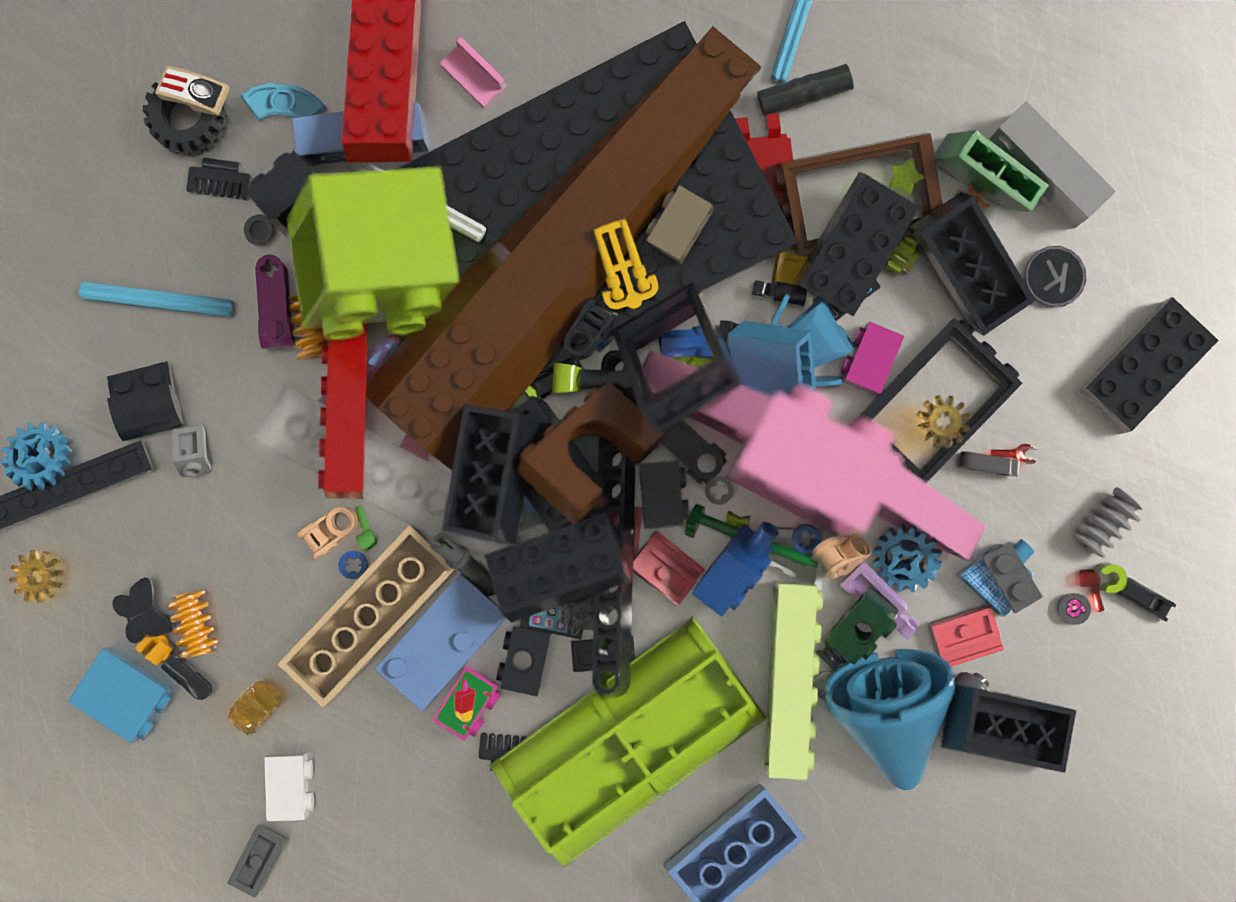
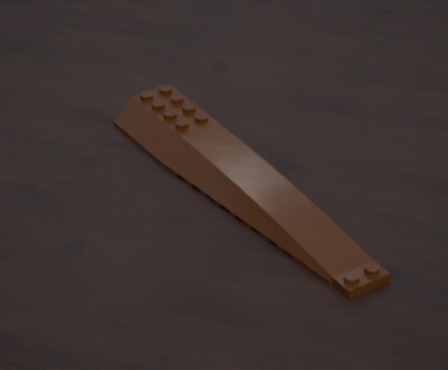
[366,26,761,471]

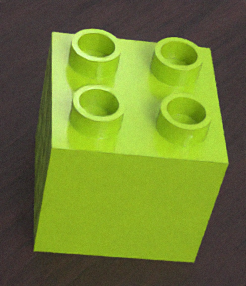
[286,168,459,340]

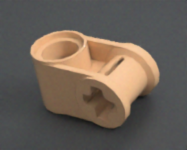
[297,507,359,560]
[812,534,871,579]

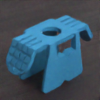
[771,293,853,386]

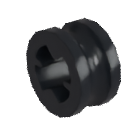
[816,642,847,671]

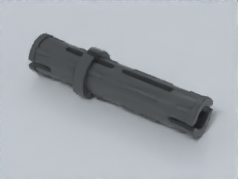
[431,533,495,596]

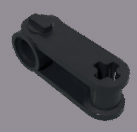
[660,419,728,485]

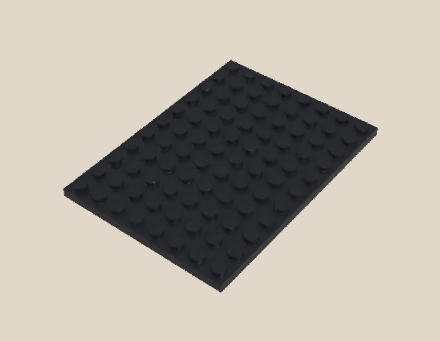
[395,21,798,375]

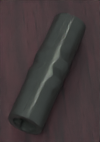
[757,64,854,117]

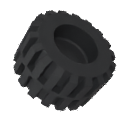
[142,82,228,156]

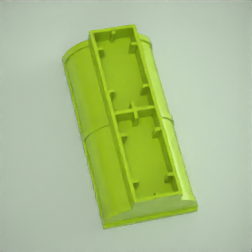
[489,616,767,867]

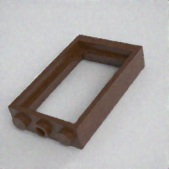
[775,133,943,256]

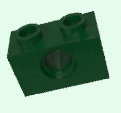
[825,586,899,665]

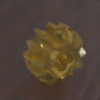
[916,395,971,449]
[9,550,65,603]
[228,681,282,735]

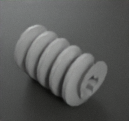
[1074,487,1142,558]

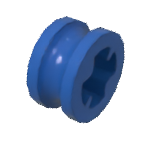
[792,523,821,554]
[338,551,368,579]

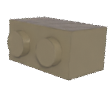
[645,186,714,264]

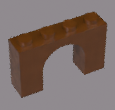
[517,381,665,525]

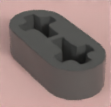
[959,451,1020,477]

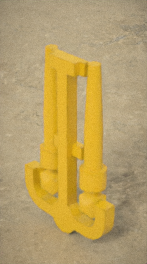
[593,219,658,309]

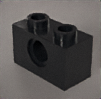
[496,625,551,697]

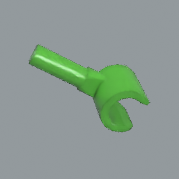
[355,505,378,551]

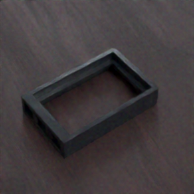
[612,282,742,434]
[853,318,1022,483]

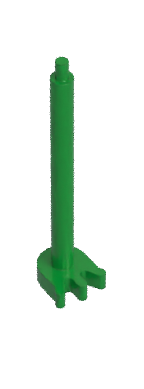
[684,503,819,568]

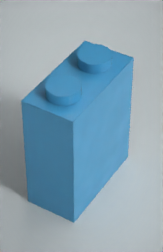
[727,321,816,397]
[67,647,172,743]

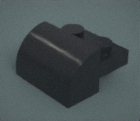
[107,361,183,441]

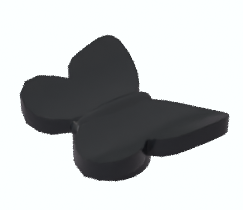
[112,577,172,644]

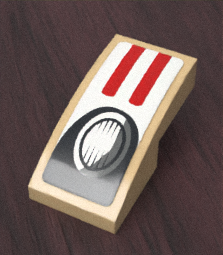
[155,65,230,116]

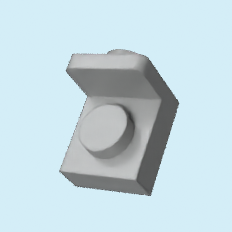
[171,425,211,477]

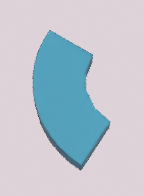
[239,83,327,122]

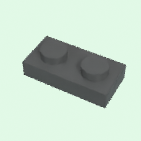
[981,542,1043,613]
[227,825,286,898]

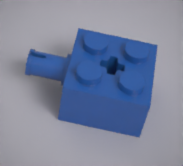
[691,521,779,617]

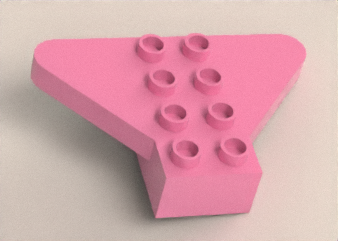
[642,351,986,561]

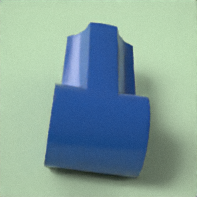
[659,325,720,359]

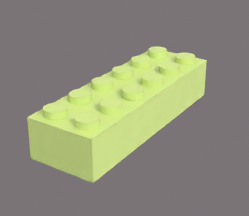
[764,581,823,780]

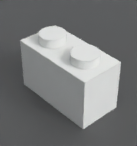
[264,753,314,821]

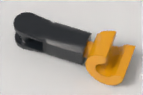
[134,634,213,700]

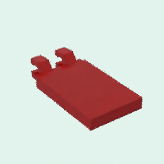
[735,113,793,228]

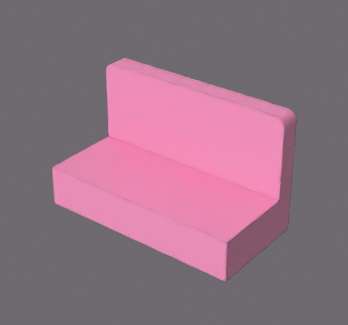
[440,36,506,109]

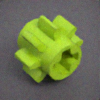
[885,235,921,275]

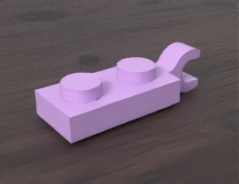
[840,562,919,639]

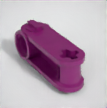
[255,254,295,349]

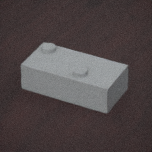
[989,101,1116,228]

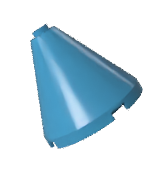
[825,649,955,790]

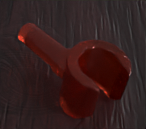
[991,443,1037,465]
[1079,569,1105,612]

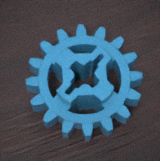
[0,422,72,491]
[873,523,942,592]

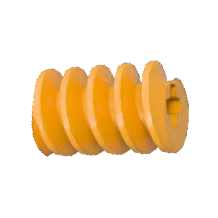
[288,295,328,360]
[167,589,218,659]

